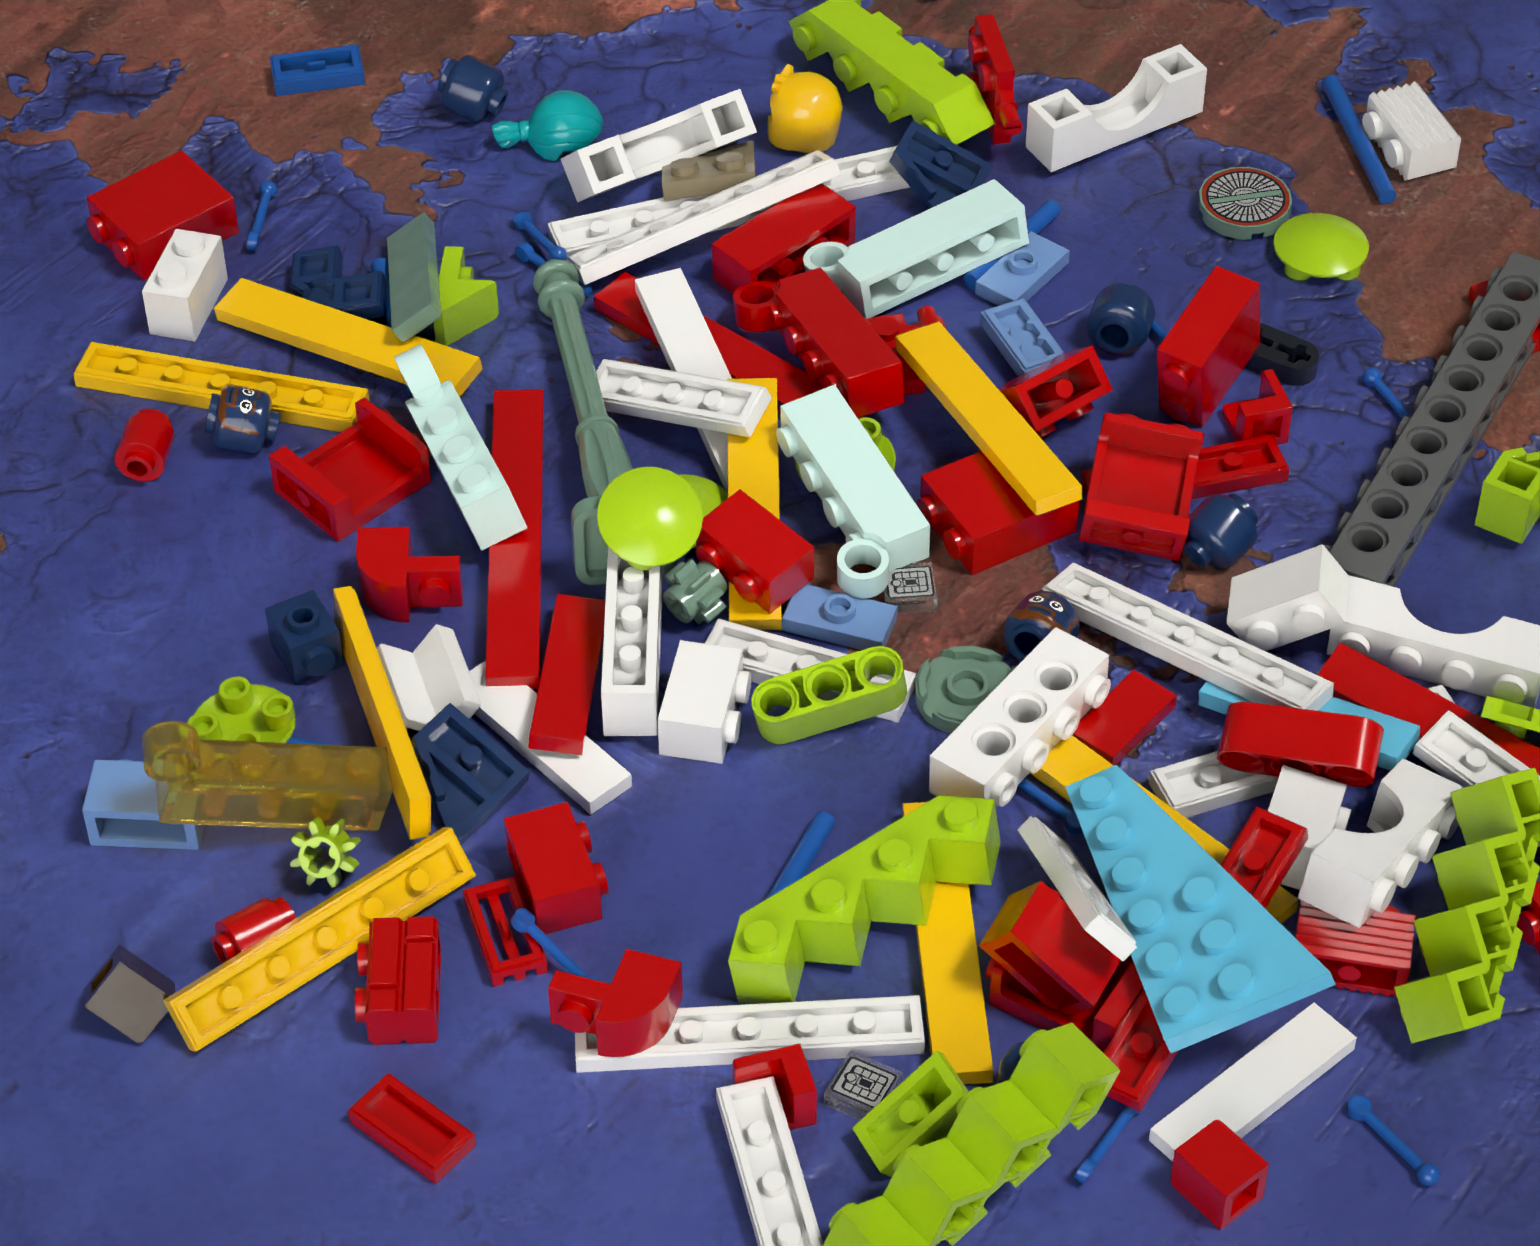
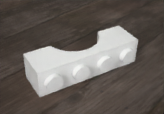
[1026,44,1207,172]
[561,89,757,203]
[1327,575,1540,708]
[1298,759,1463,928]

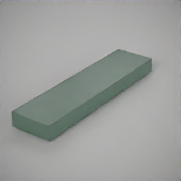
[387,212,441,342]

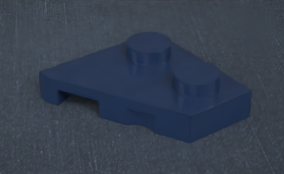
[889,120,993,209]
[412,703,530,845]

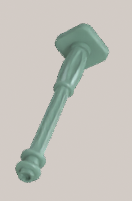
[533,259,677,585]

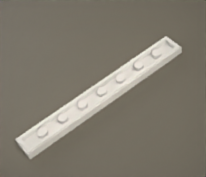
[548,146,910,259]

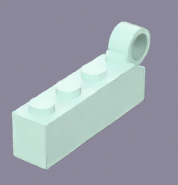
[803,179,1029,319]
[394,344,528,551]
[776,385,930,599]

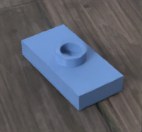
[975,231,1070,306]
[980,298,1064,377]
[782,584,898,650]

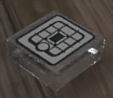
[882,562,938,614]
[824,1050,903,1120]

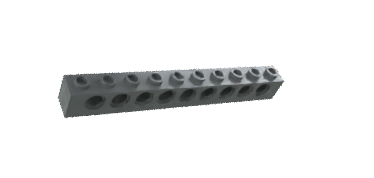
[1325,251,1540,587]

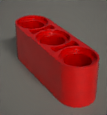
[1217,702,1384,787]

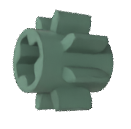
[663,559,727,624]

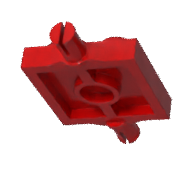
[966,14,1023,145]

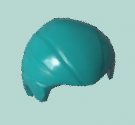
[492,90,604,161]

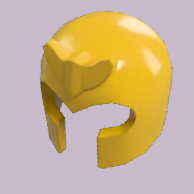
[767,64,843,154]

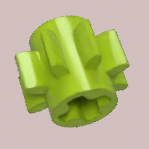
[290,816,361,888]

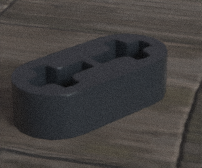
[1244,323,1319,386]

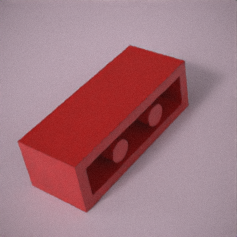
[712,183,856,294]

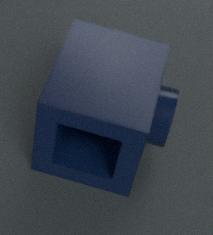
[265,590,344,685]

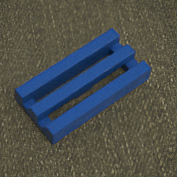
[269,45,365,96]

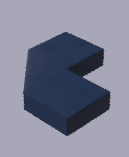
[290,245,387,319]

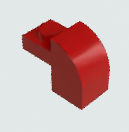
[356,527,463,623]
[548,948,683,1057]

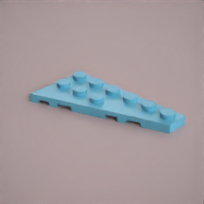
[1065,765,1336,1053]

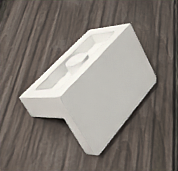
[376,624,481,731]

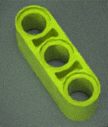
[751,646,907,744]

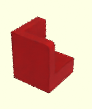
[1222,369,1293,445]
[732,1043,817,1130]
[1170,1120,1269,1230]

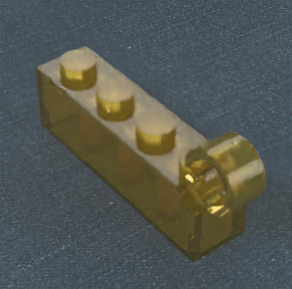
[142,721,393,831]

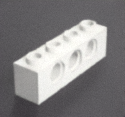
[601,547,663,736]
[929,627,1111,808]

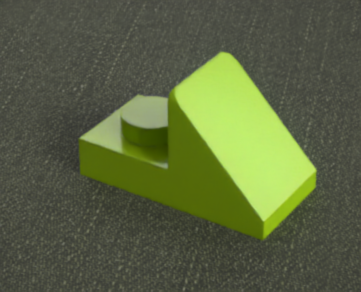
[434,246,499,346]
[852,1051,969,1177]

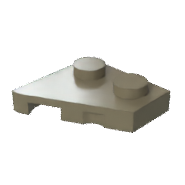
[662,141,756,200]

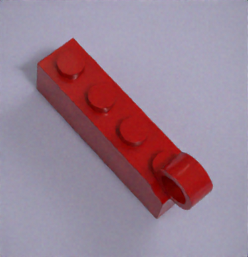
[733,267,905,418]

